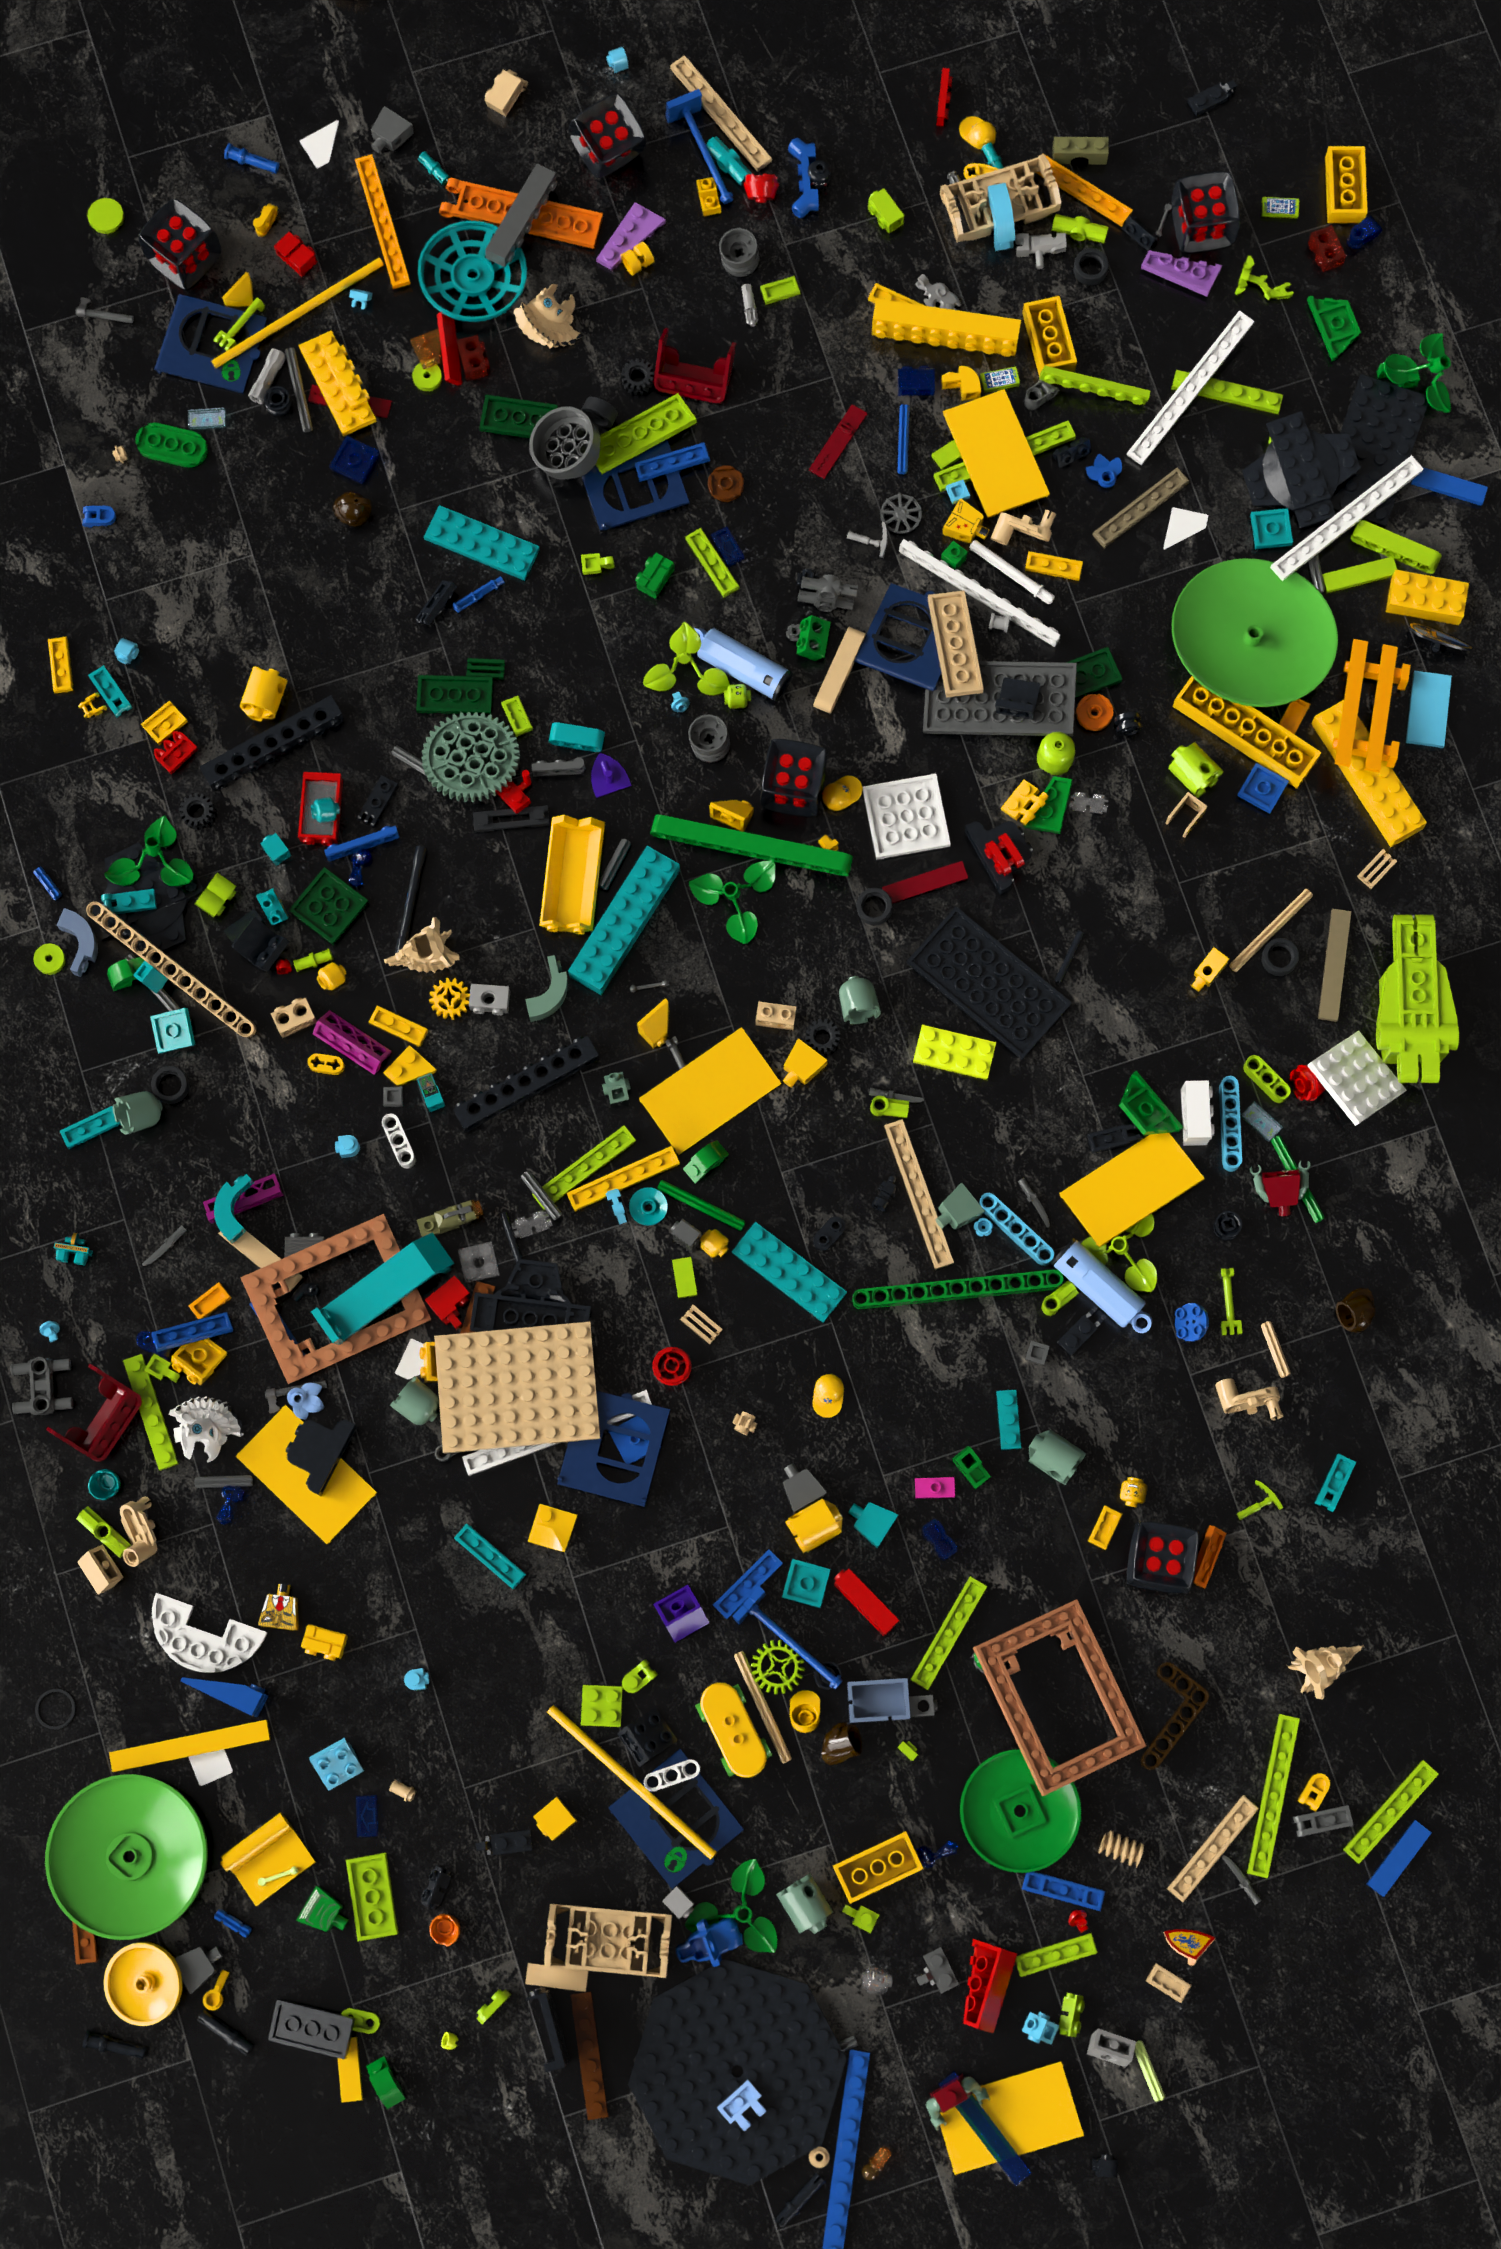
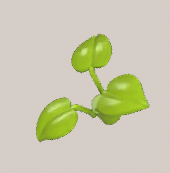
[643,622,730,695]
[1081,1214,1157,1292]

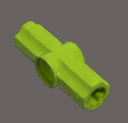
[1052,214,1108,243]
[76,1506,132,1558]

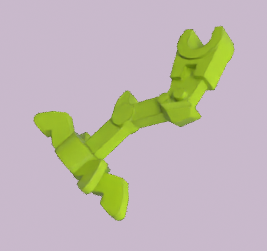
[1235,255,1294,301]

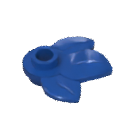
[1086,454,1122,488]

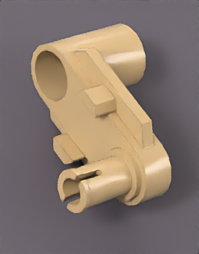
[990,510,1056,545]
[1215,1379,1283,1420]
[120,1496,157,1567]

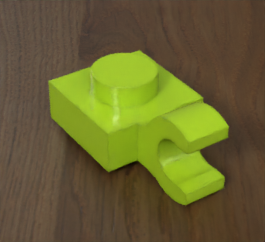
[581,553,615,575]
[144,1354,180,1383]
[842,1904,879,1933]

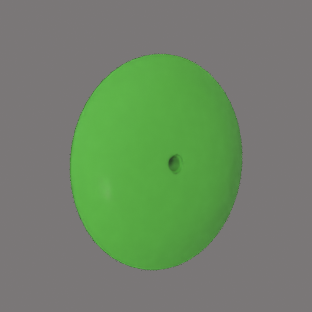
[1172,558,1338,707]

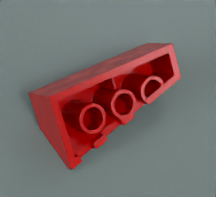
[963,1939,1017,2033]

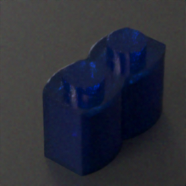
[922,1519,957,1561]

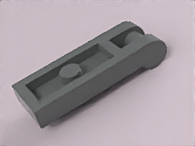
[532,757,585,777]
[1293,1805,1353,1837]

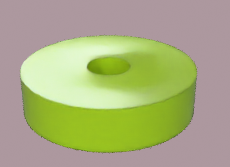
[412,361,442,391]
[34,943,65,975]

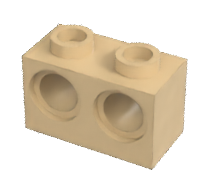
[271,998,317,1038]
[756,1001,796,1031]

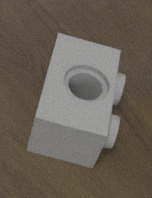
[469,984,510,1015]
[662,1886,695,1919]
[1087,2029,1136,2067]

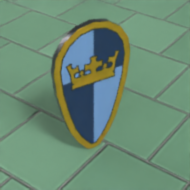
[1409,623,1472,652]

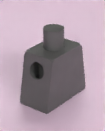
[371,106,414,153]
[783,1463,827,1514]
[174,1946,223,1994]

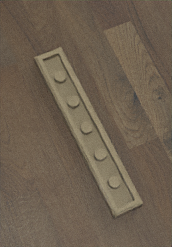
[1093,467,1189,548]
[1318,909,1351,1022]

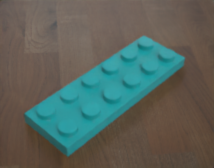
[424,505,540,581]
[732,1222,847,1323]

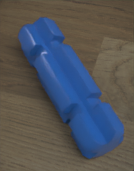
[34,867,62,900]
[214,1909,252,1937]

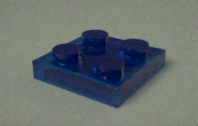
[329,436,380,484]

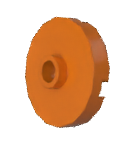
[1076,694,1113,731]

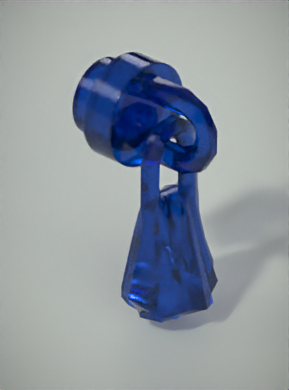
[349,849,372,886]
[216,1486,244,1525]
[916,1840,958,1868]

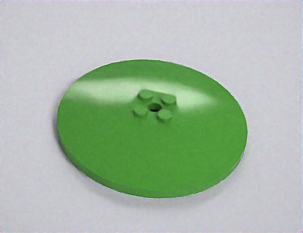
[45,1774,208,1940]

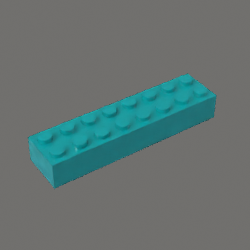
[568,846,680,996]

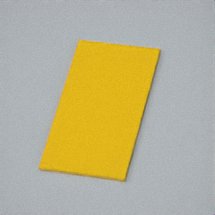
[943,389,1050,518]
[639,1027,781,1155]
[1059,1133,1204,1248]
[236,1405,377,1545]
[940,2061,1084,2175]

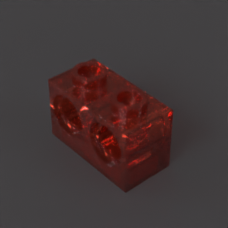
[1308,225,1346,272]
[457,335,490,381]

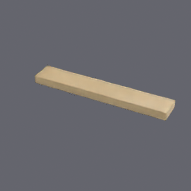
[1167,1795,1259,1902]

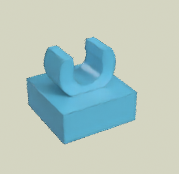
[349,289,372,309]
[946,480,970,504]

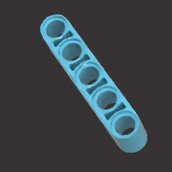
[1219,1076,1242,1172]
[979,1193,1054,1266]

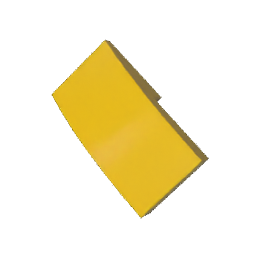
[696,177,721,216]

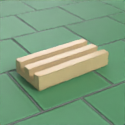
[1357,849,1397,889]
[680,1305,722,1345]

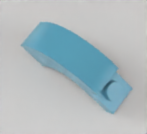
[988,183,1015,251]

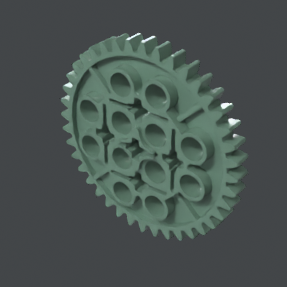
[421,712,520,802]

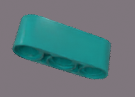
[548,722,605,752]

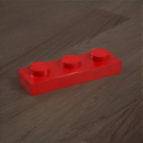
[936,68,952,126]

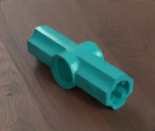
[706,136,752,186]

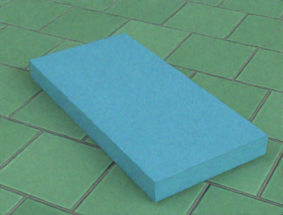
[1406,671,1452,748]

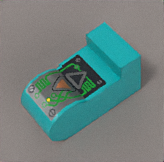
[417,1073,445,1112]

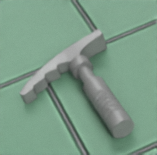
[847,522,887,558]

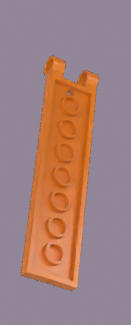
[439,178,603,249]

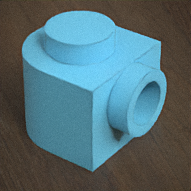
[606,47,628,73]
[114,638,139,664]
[335,1135,360,1158]
[404,1668,430,1690]

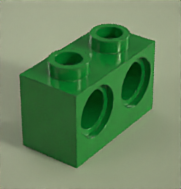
[796,615,831,661]

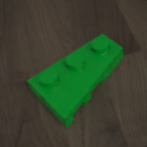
[1023,776,1073,834]

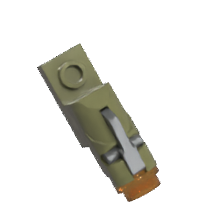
[417,1200,483,1237]

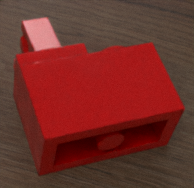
[425,1275,471,1330]

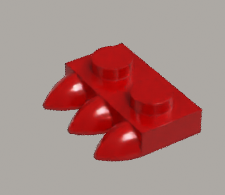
[154,731,198,775]

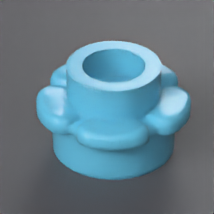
[974,1218,993,1236]

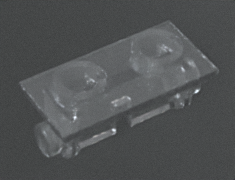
[1069,792,1108,814]
[511,1210,553,1239]

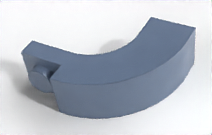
[57,908,98,977]

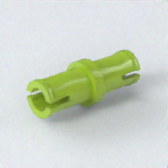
[293,949,333,972]

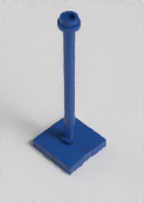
[666,89,733,204]
[733,1586,843,1689]

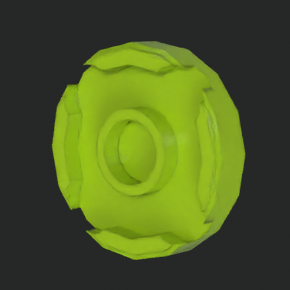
[87,198,124,234]

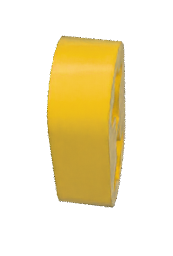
[308,1054,345,1075]

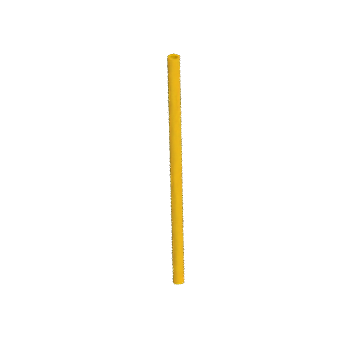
[211,258,384,369]
[547,1705,717,1860]

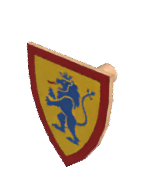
[1164,1929,1215,1965]

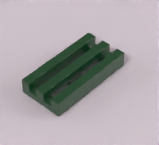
[466,658,505,680]

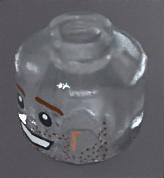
[862,1967,892,1994]

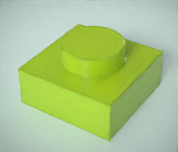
[897,1741,918,1761]

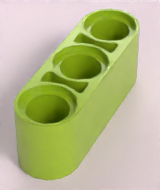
[1243,1055,1291,1103]

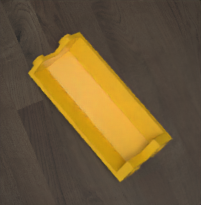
[539,815,605,935]

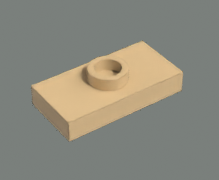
[1146,1963,1191,2003]

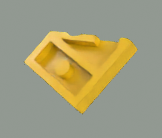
[383,1045,437,1087]

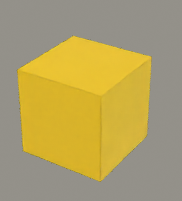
[533,1797,577,1841]

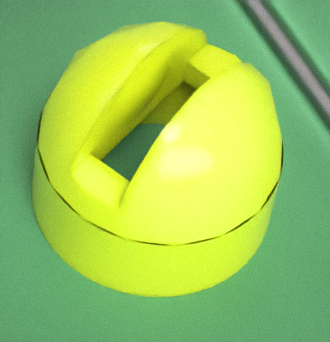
[441,2032,459,2050]

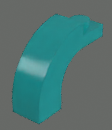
[214,1174,254,1244]

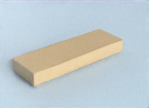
[525,1963,589,1992]

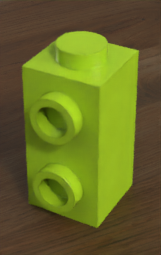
[868,188,904,233]

